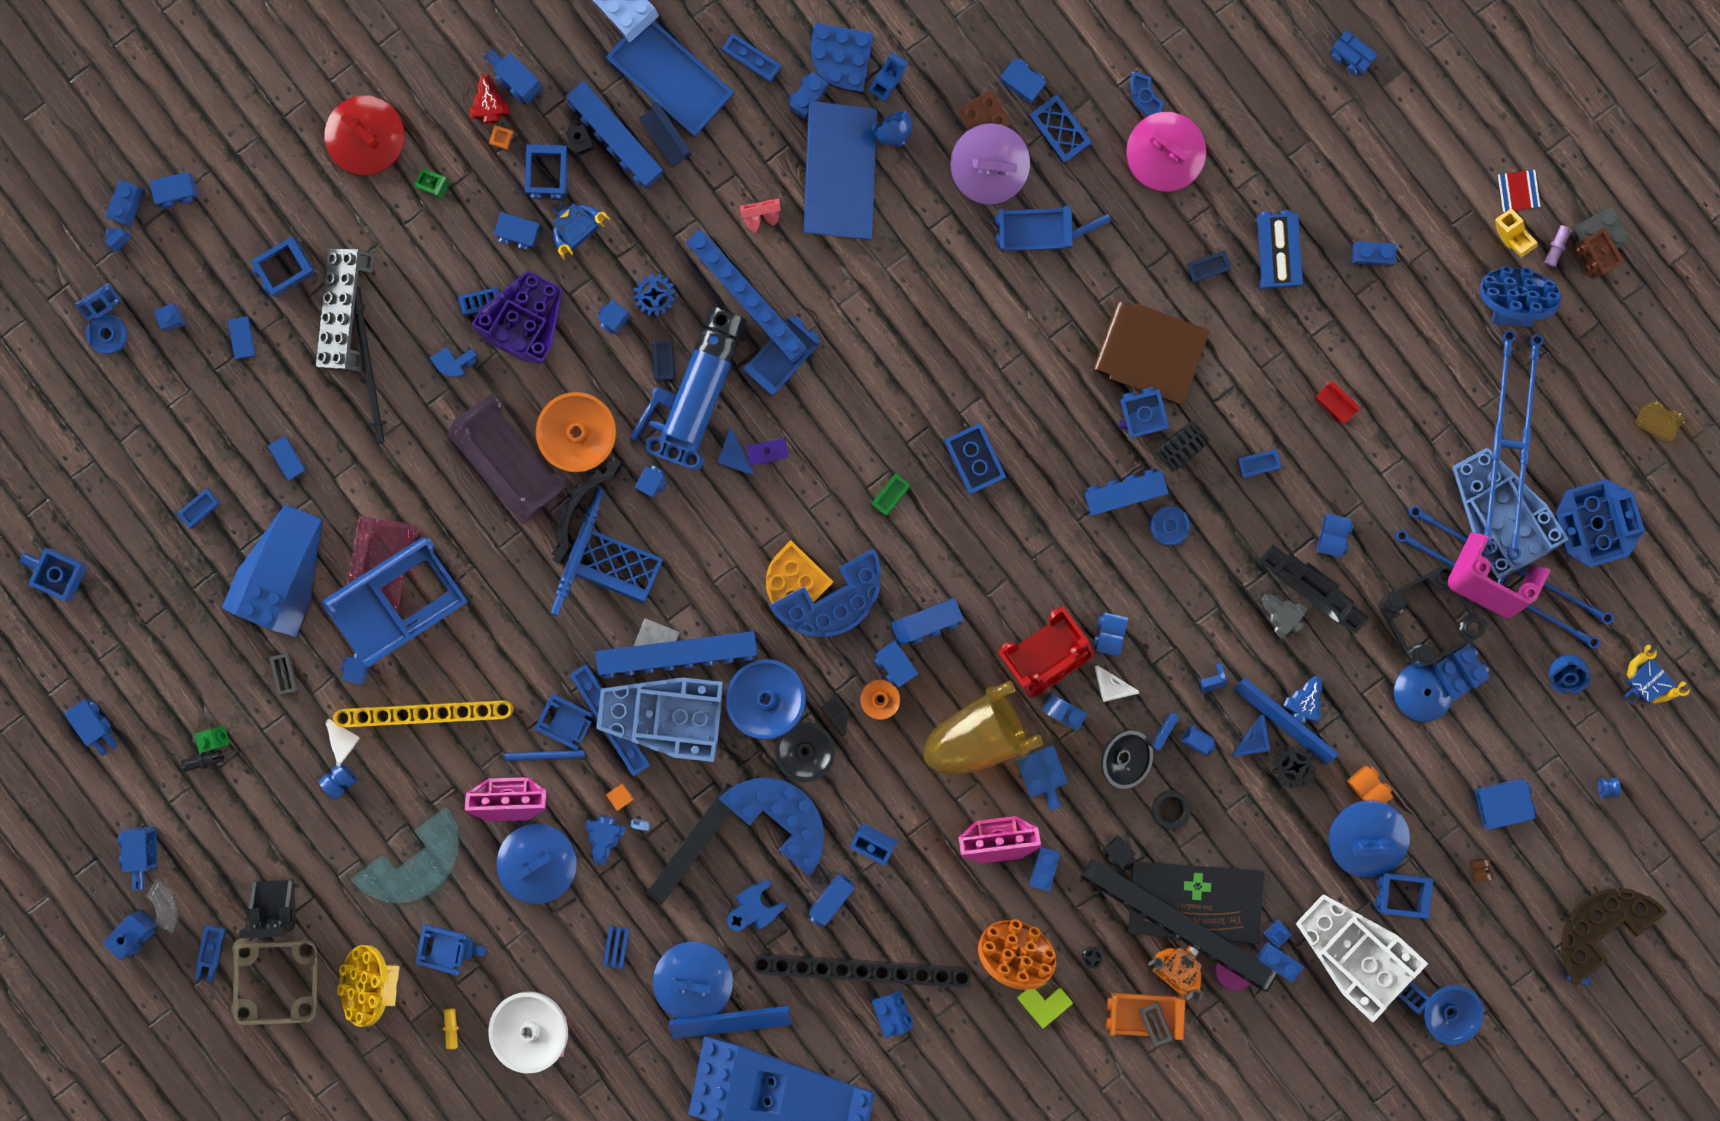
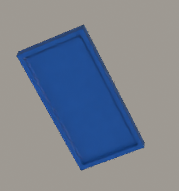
[606,21,735,137]

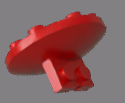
[325,96,405,176]

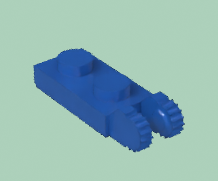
[195,925,226,983]

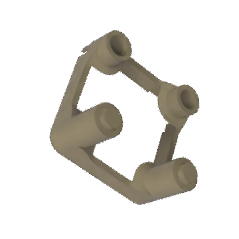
[231,938,317,1025]

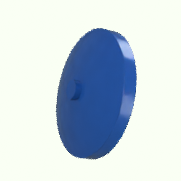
[726,659,806,740]

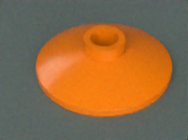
[860,680,900,720]

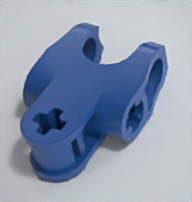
[727,878,787,931]

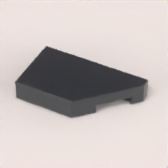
[821,695,849,736]

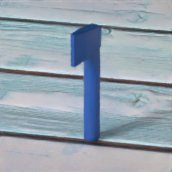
[630,387,676,441]

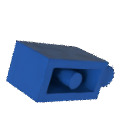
[64,699,117,756]

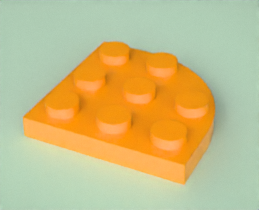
[766,540,834,603]

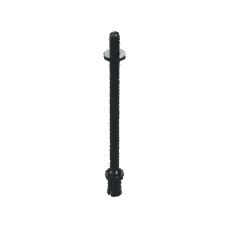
[354,287,387,444]

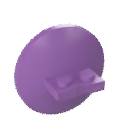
[950,123,1030,204]

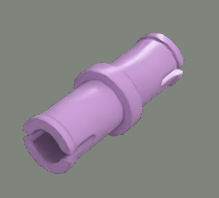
[1544,225,1572,267]

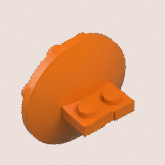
[978,919,1056,990]

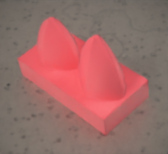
[740,199,781,233]

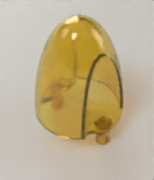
[923,680,1044,775]

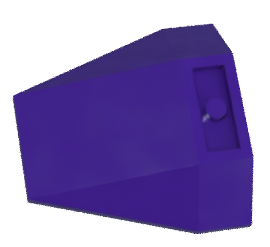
[471,270,563,363]

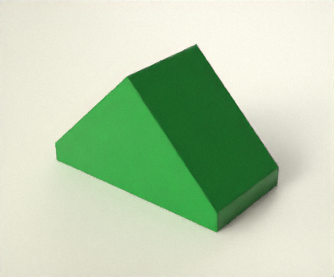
[414,168,451,200]

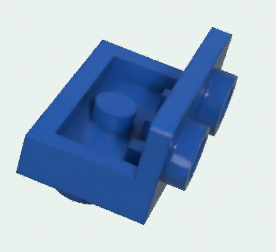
[872,990,913,1038]

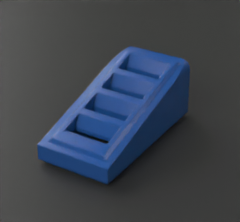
[458,287,500,317]
[1398,981,1430,1015]

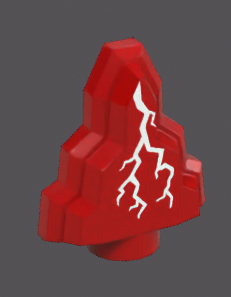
[470,74,510,124]

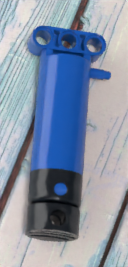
[646,307,747,471]

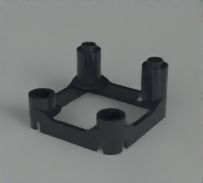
[1379,565,1486,668]

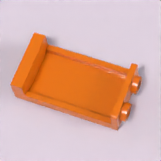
[1106,993,1185,1040]

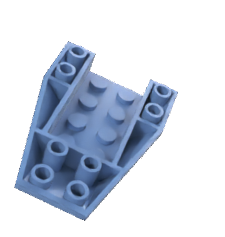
[1452,447,1569,579]

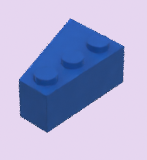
[890,598,963,645]

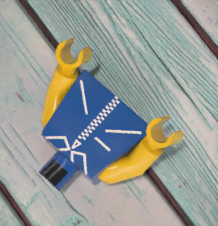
[1624,645,1690,704]

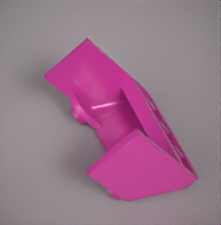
[1448,533,1551,618]

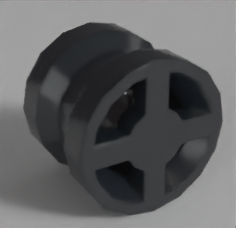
[1082,947,1103,969]

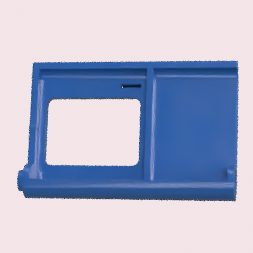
[322,537,468,667]

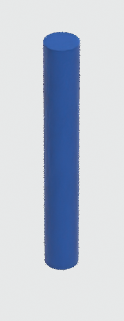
[1073,214,1111,239]

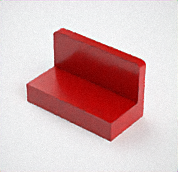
[1315,381,1361,424]

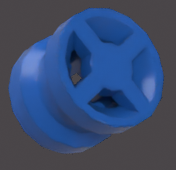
[1598,777,1620,798]

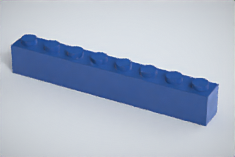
[686,229,808,363]
[595,631,758,678]

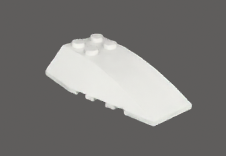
[1296,894,1428,1022]

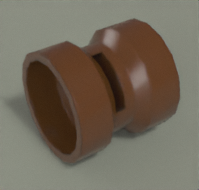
[1470,858,1493,882]

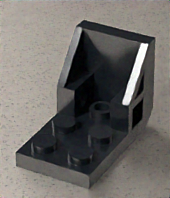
[239,880,296,938]

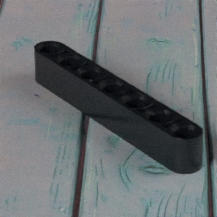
[646,783,733,905]

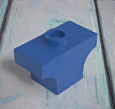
[75,283,121,321]

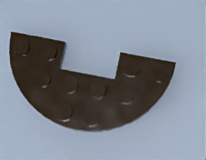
[1561,888,1668,985]

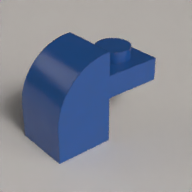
[868,52,908,101]
[430,347,479,378]
[1041,693,1087,731]

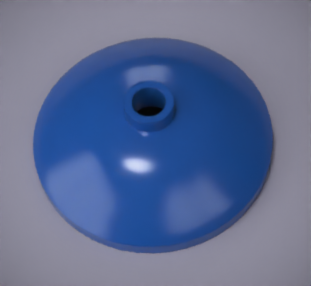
[1394,663,1453,722]
[1424,985,1484,1045]

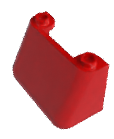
[997,606,1095,698]

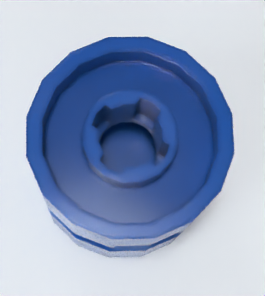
[319,763,357,800]

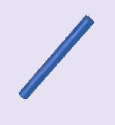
[505,750,585,761]

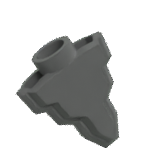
[1261,594,1308,639]

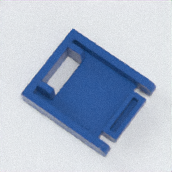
[534,693,595,750]
[415,924,468,975]

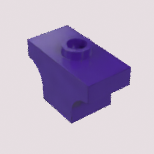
[746,438,789,466]

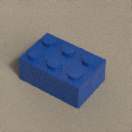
[944,423,1006,495]

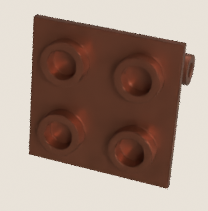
[957,89,1011,130]

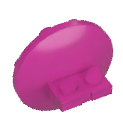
[1126,112,1206,192]

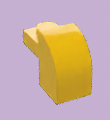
[1495,208,1538,258]

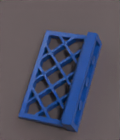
[575,530,663,604]

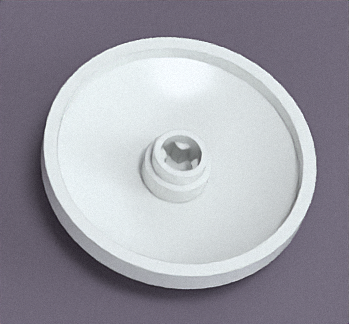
[488,992,568,1073]

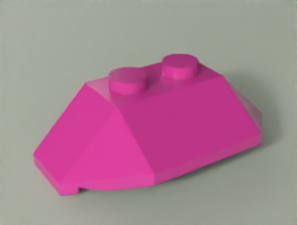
[465,777,547,821]
[959,816,1041,864]

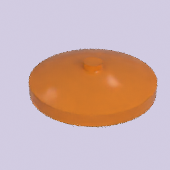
[536,392,617,472]

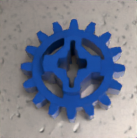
[633,273,677,317]

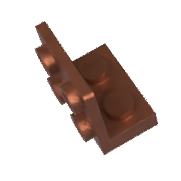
[1574,227,1624,279]

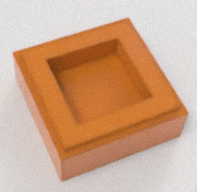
[489,125,514,151]
[606,783,634,811]

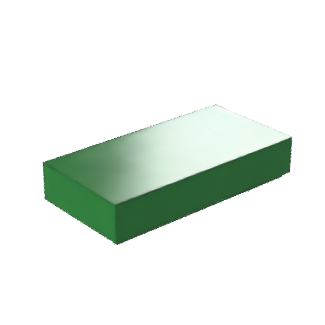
[871,473,911,516]

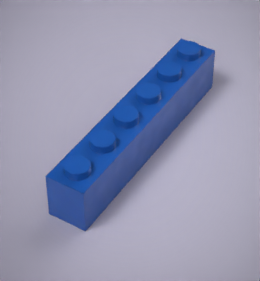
[566,81,664,189]

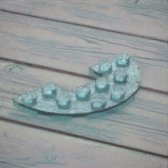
[351,806,459,903]

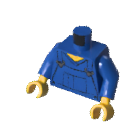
[552,201,610,260]

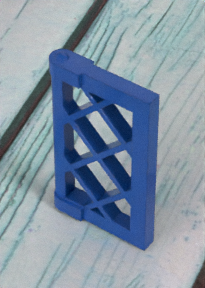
[1029,94,1092,163]

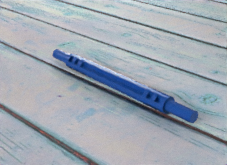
[550,487,604,616]

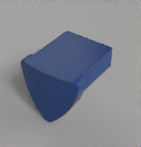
[105,228,131,252]
[1200,663,1228,693]

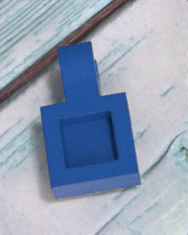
[461,938,487,960]

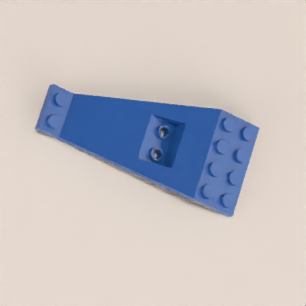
[688,1036,875,1121]

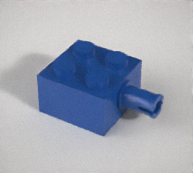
[484,48,544,105]
[19,548,88,601]
[1015,744,1068,810]
[118,827,158,890]
[102,909,159,960]

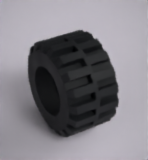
[1156,421,1210,472]

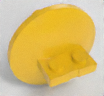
[337,945,400,1027]

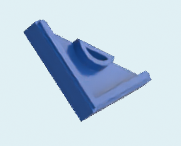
[718,428,754,475]
[1232,714,1270,757]

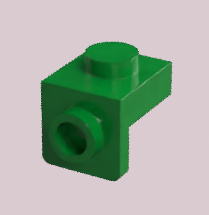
[194,726,230,753]

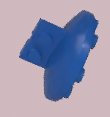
[1479,266,1561,327]
[1329,800,1410,877]
[497,823,577,904]
[653,941,733,1019]

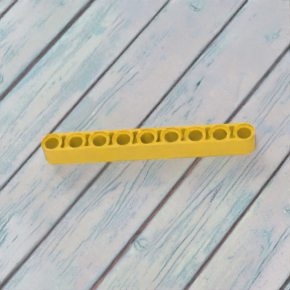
[333,700,514,727]

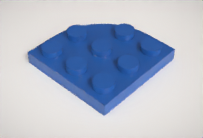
[811,23,874,93]

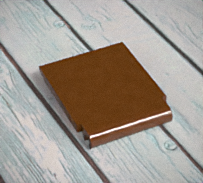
[1093,301,1210,405]

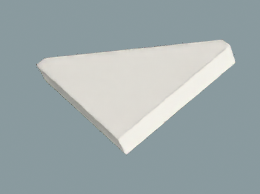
[1094,665,1139,702]
[326,719,360,767]

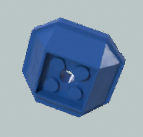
[1554,479,1645,567]

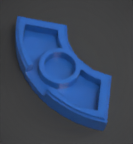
[1130,71,1164,117]

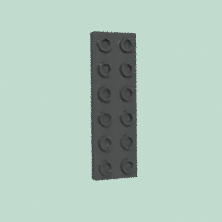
[316,249,374,372]

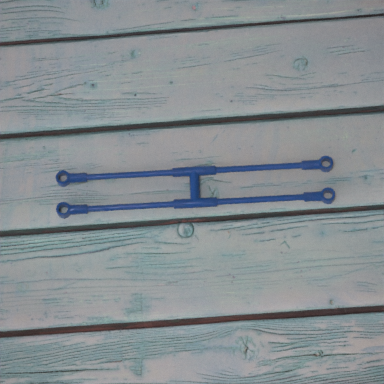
[1482,330,1543,560]
[1395,506,1614,649]

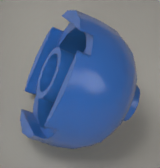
[872,110,912,147]
[1549,654,1590,694]

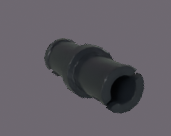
[181,750,224,772]

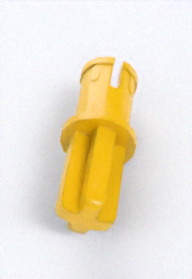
[443,1008,459,1049]

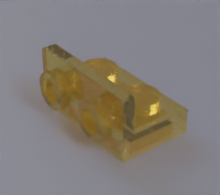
[1634,401,1686,443]

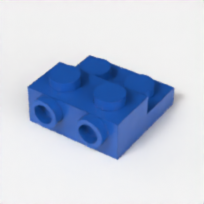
[1120,387,1169,438]
[1432,644,1490,700]

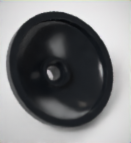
[775,722,835,782]
[1101,730,1153,789]

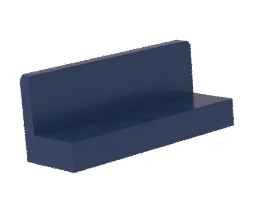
[640,102,692,167]

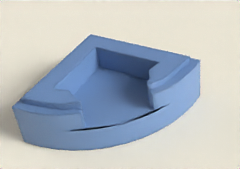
[630,819,651,831]

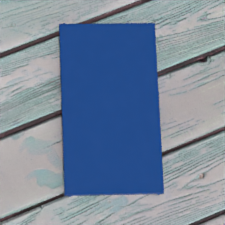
[804,101,877,240]

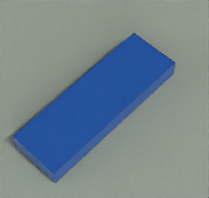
[721,33,782,83]

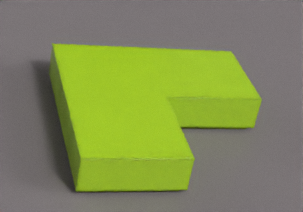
[1017,987,1073,1029]

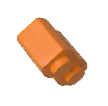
[1347,765,1393,803]

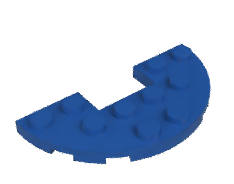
[769,549,881,637]
[719,778,824,876]

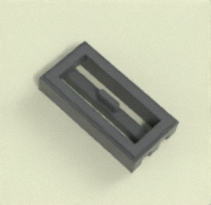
[269,652,299,696]
[1139,1002,1173,1048]

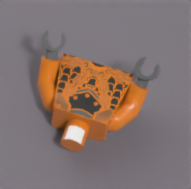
[1148,946,1202,1004]

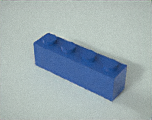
[1083,468,1169,516]

